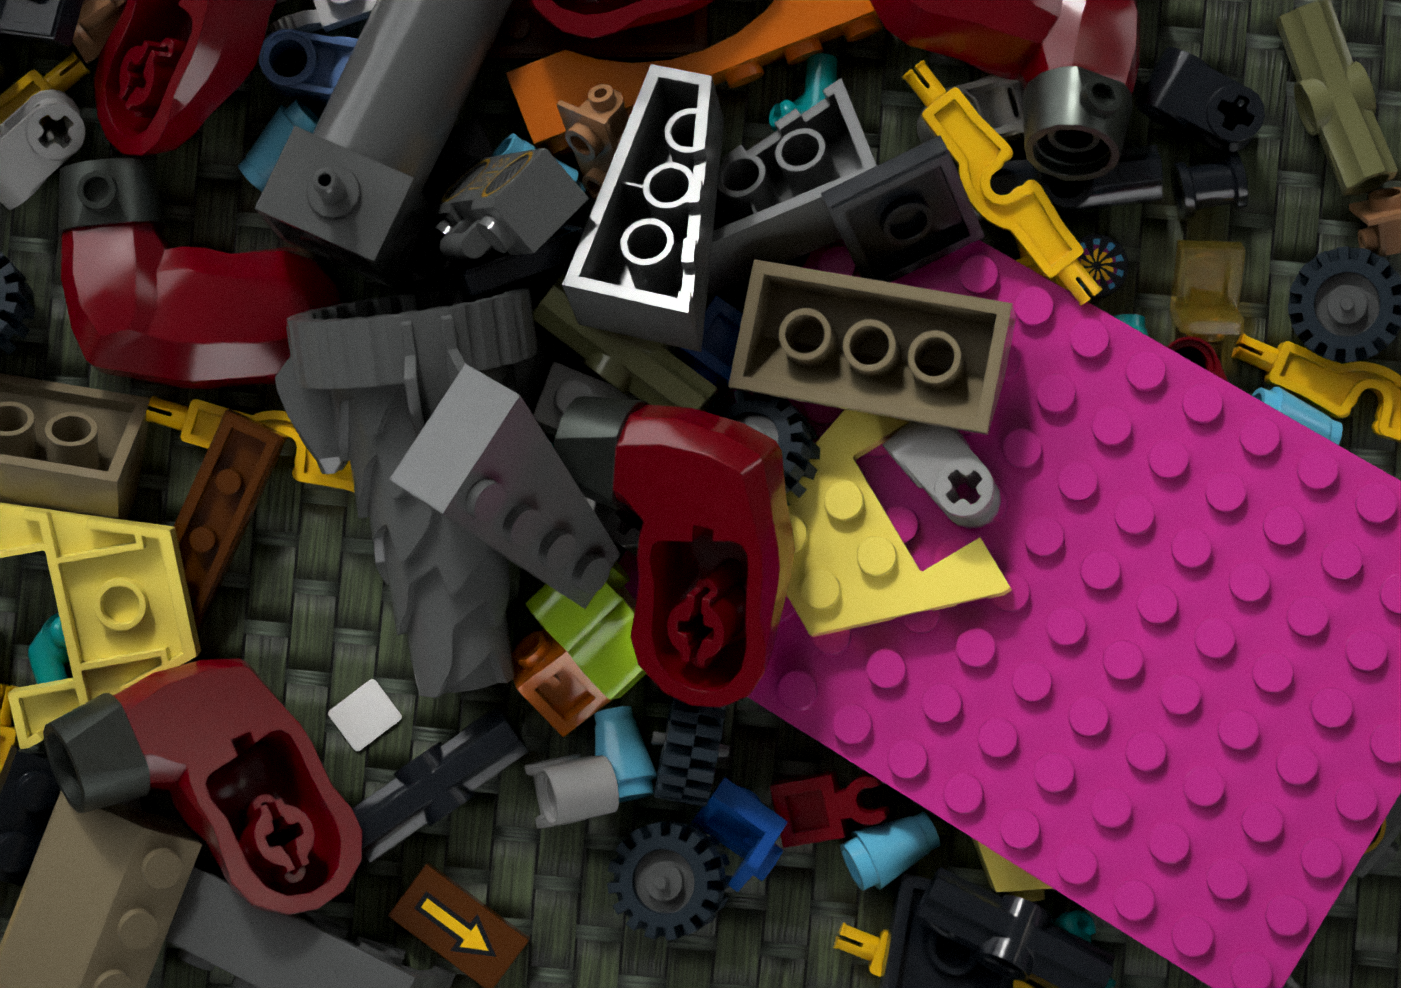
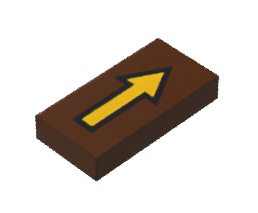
[388,862,530,988]

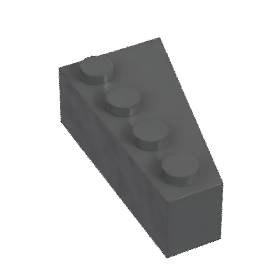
[562,64,724,352]
[707,78,877,295]
[389,363,621,609]
[165,866,456,988]

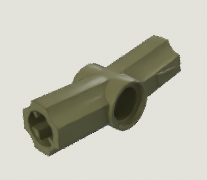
[1275,0,1398,196]
[533,272,720,412]

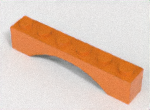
[506,0,882,157]

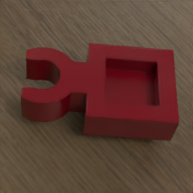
[770,770,890,848]

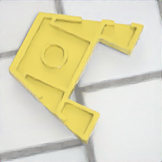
[786,409,1012,637]
[0,502,201,750]

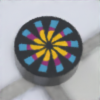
[1076,234,1129,300]

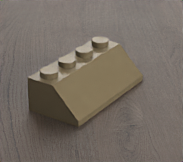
[728,259,1016,435]
[0,373,152,520]
[0,791,202,988]

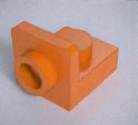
[512,628,612,737]

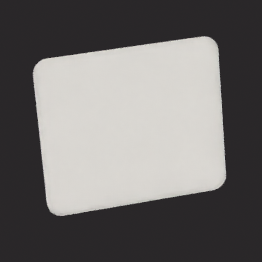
[328,679,402,751]

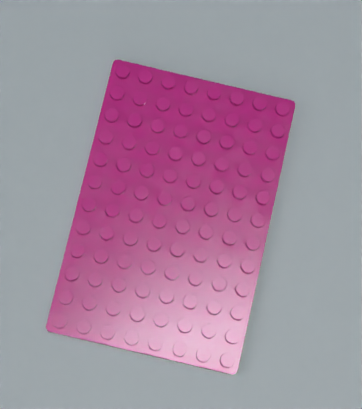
[619,239,1401,988]

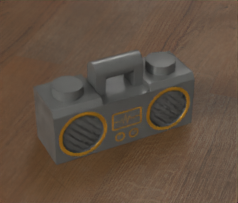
[428,147,589,260]

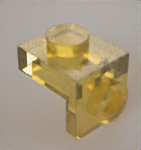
[1169,240,1246,342]

